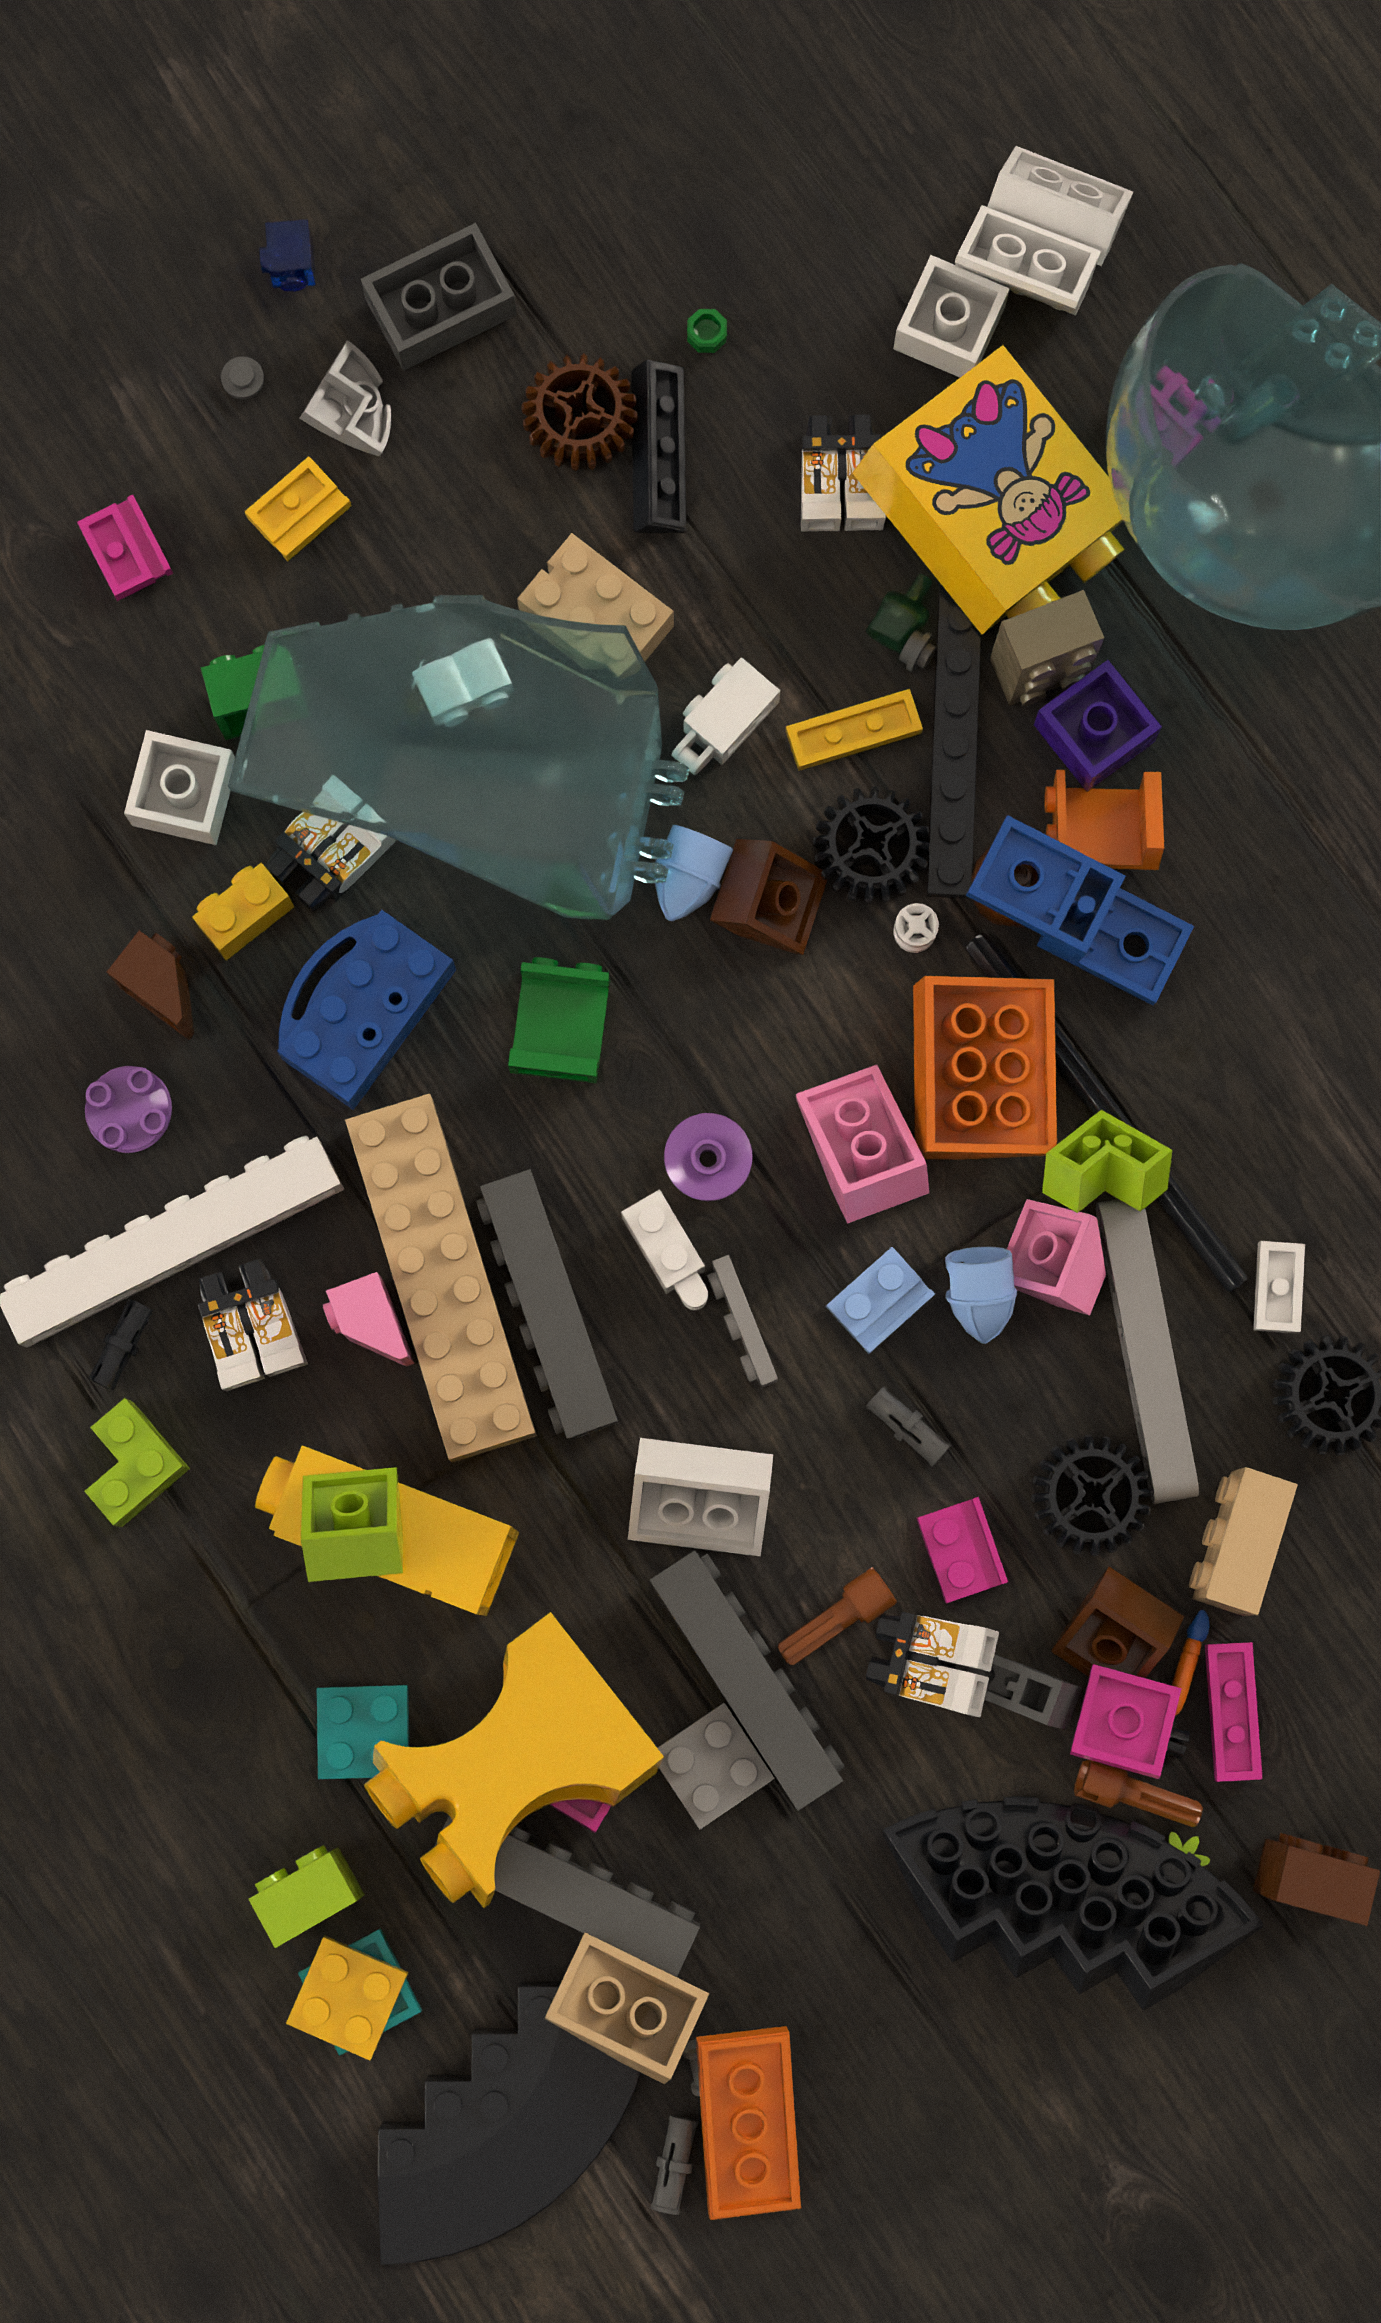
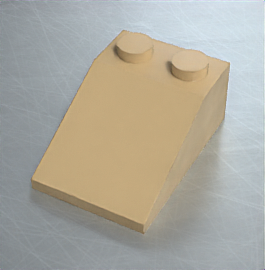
[544,1933,709,2084]

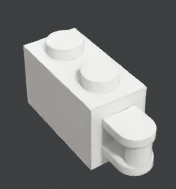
[671,657,780,775]
[621,1189,708,1310]

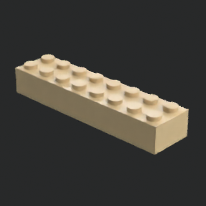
[345,1093,537,1463]

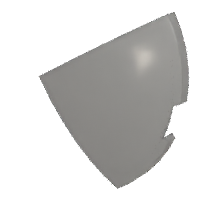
[299,340,391,456]

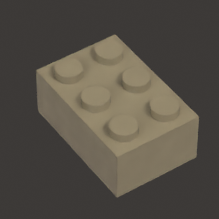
[990,590,1104,706]

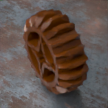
[522,353,637,472]

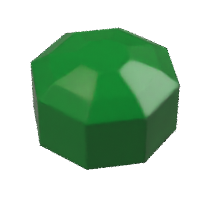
[687,309,727,353]

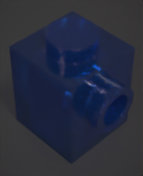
[259,219,316,291]

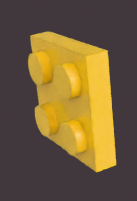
[286,1936,408,2060]

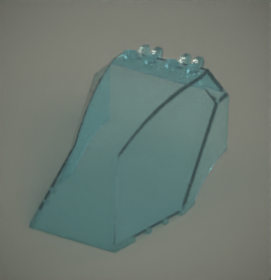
[228,595,689,920]

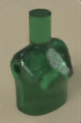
[866,574,932,654]

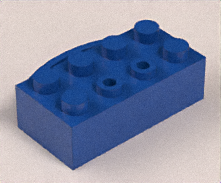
[277,910,456,1110]

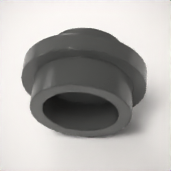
[221,356,264,400]
[899,630,937,673]

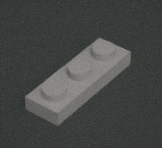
[707,1255,778,1389]

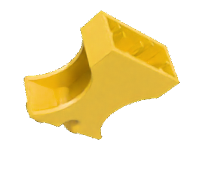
[364,1612,664,1908]

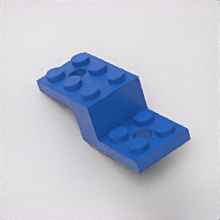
[966,815,1194,1005]

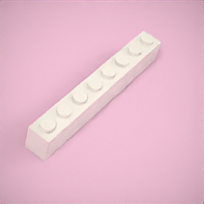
[0,1136,345,1348]

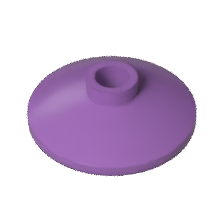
[664,1113,752,1201]

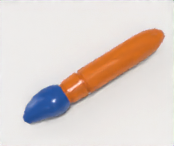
[1171,1610,1209,1716]

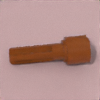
[778,1567,897,1665]
[1074,1760,1203,1827]

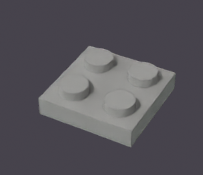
[658,1703,775,1829]

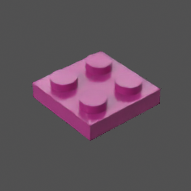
[1070,1664,1182,1779]

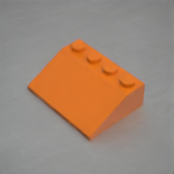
[913,976,1057,1160]

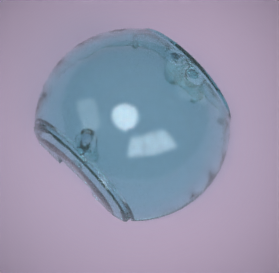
[1105,263,1381,630]

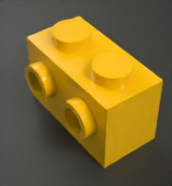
[192,862,294,961]

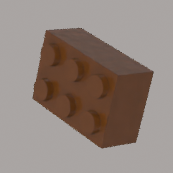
[1253,1833,1380,1926]

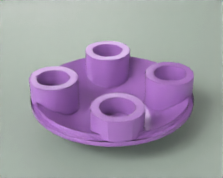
[85,1066,172,1153]

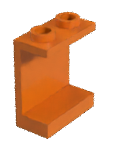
[1045,770,1164,870]

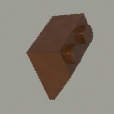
[710,839,828,955]
[106,930,195,1040]
[1051,1567,1184,1678]

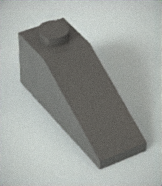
[944,1653,1082,1730]

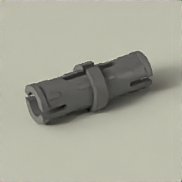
[866,1386,951,1466]
[650,2115,698,2215]

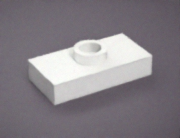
[1253,1241,1305,1334]

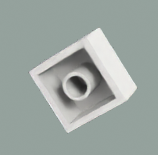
[893,255,1010,377]
[124,730,238,845]

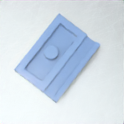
[826,1247,935,1354]

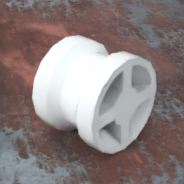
[893,903,939,953]

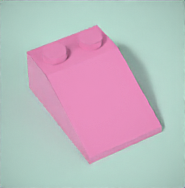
[796,1065,929,1224]

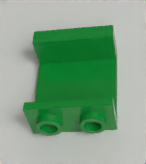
[508,957,610,1083]

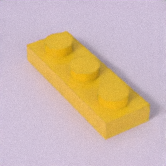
[785,689,923,771]

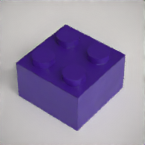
[1034,660,1162,792]

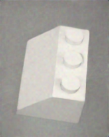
[987,146,1133,266]
[955,205,1101,315]
[628,1438,773,1556]

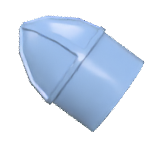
[654,825,733,921]
[945,1247,1017,1344]

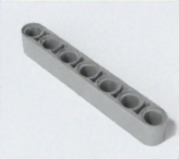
[1096,1199,1199,1504]

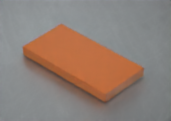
[696,2026,801,2220]

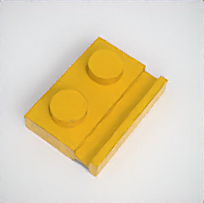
[245,456,352,562]

